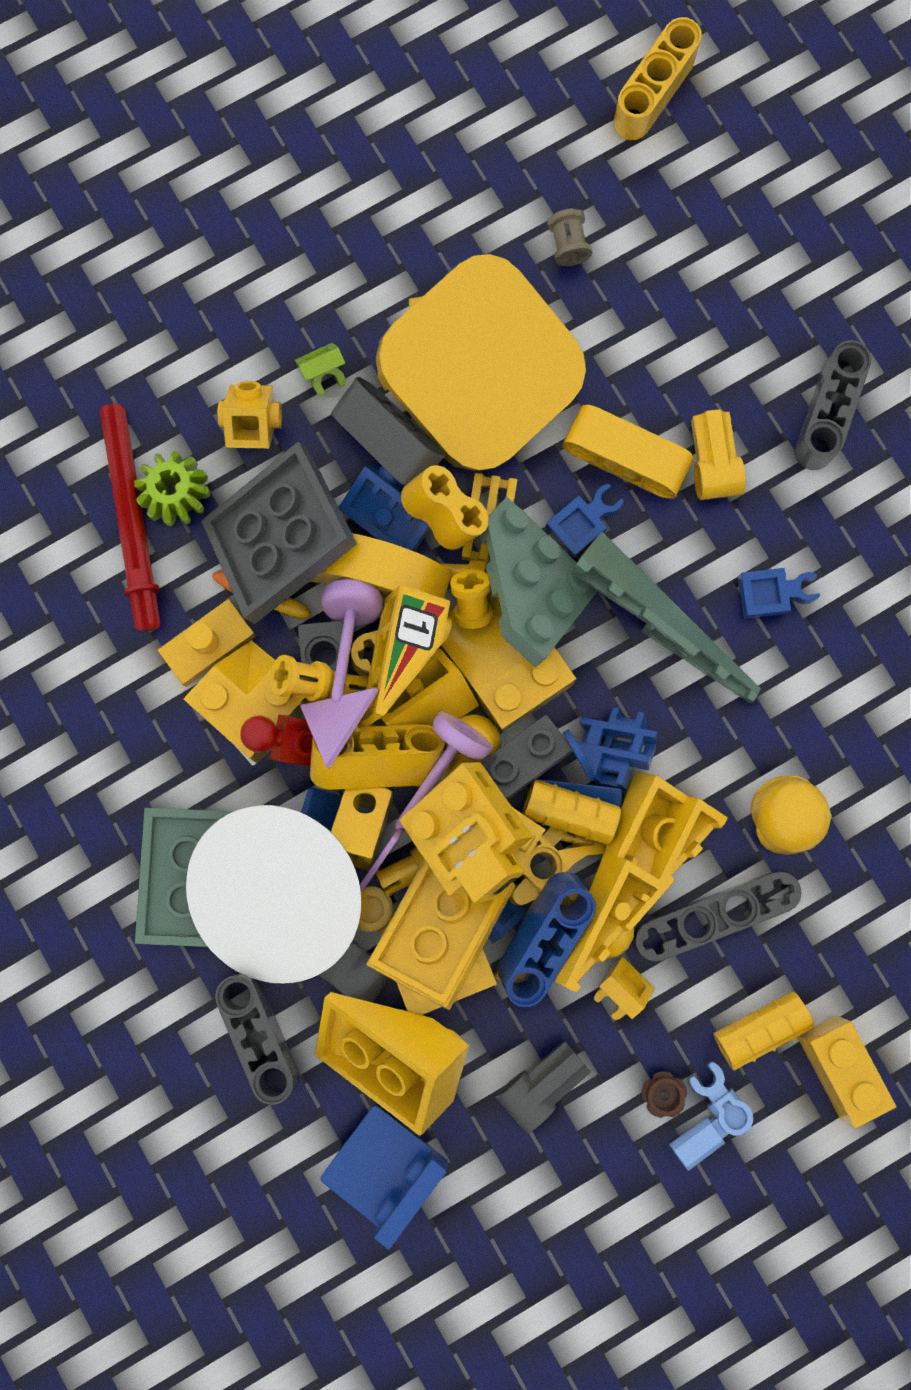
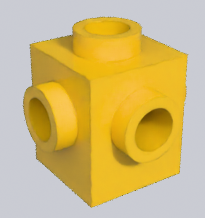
[217,381,282,449]

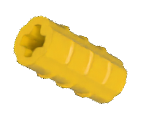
[522,779,621,845]
[713,991,814,1071]

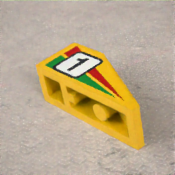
[359,585,452,726]

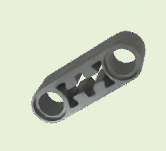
[795,340,871,470]
[331,377,445,486]
[215,973,299,1105]

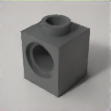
[298,621,350,674]

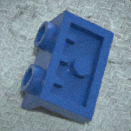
[338,463,431,552]

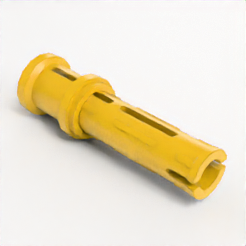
[270,655,368,702]

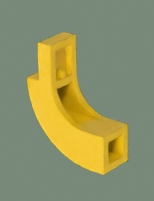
[309,533,452,599]

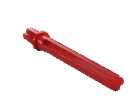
[100,403,160,632]

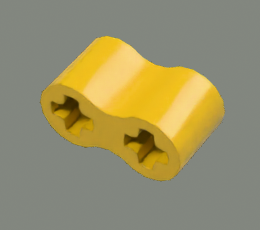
[401,465,489,550]

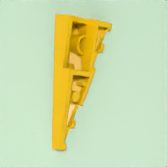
[555,771,728,993]

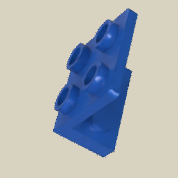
[320,1104,448,1250]

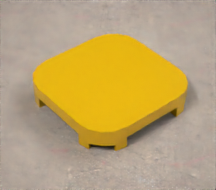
[376,254,586,472]

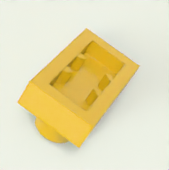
[157,599,256,687]

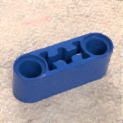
[497,872,596,1007]

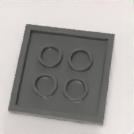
[201,441,357,624]

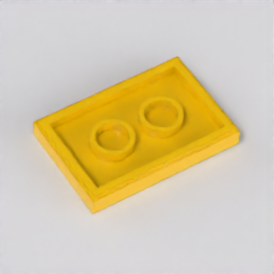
[366,859,515,1010]

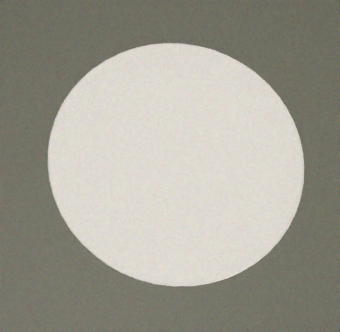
[186,805,361,984]

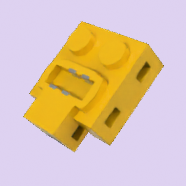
[399,762,533,904]

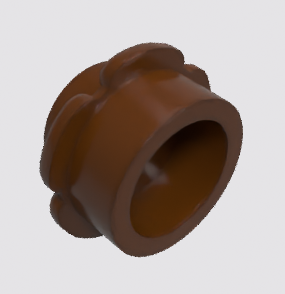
[642,1071,687,1118]

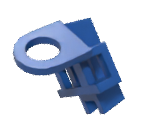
[563,707,658,790]

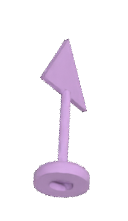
[300,579,384,769]
[360,711,493,892]

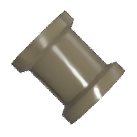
[547,208,593,266]

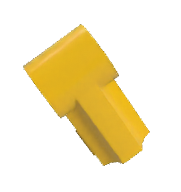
[691,409,746,500]

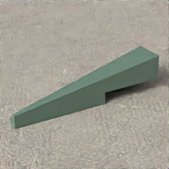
[573,532,761,704]

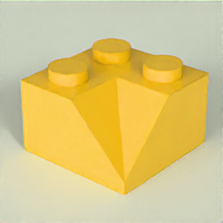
[184,640,312,763]

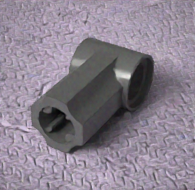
[495,1040,591,1134]

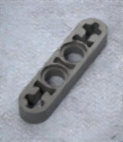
[633,872,802,962]

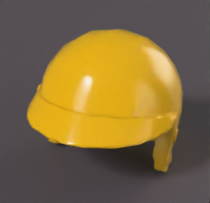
[751,775,832,855]

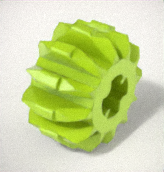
[134,450,210,526]

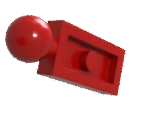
[240,714,313,767]

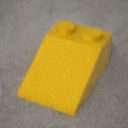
[440,590,576,735]
[315,992,469,1136]

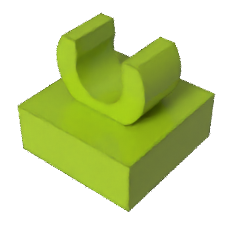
[294,342,346,396]

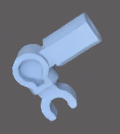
[669,1061,753,1171]

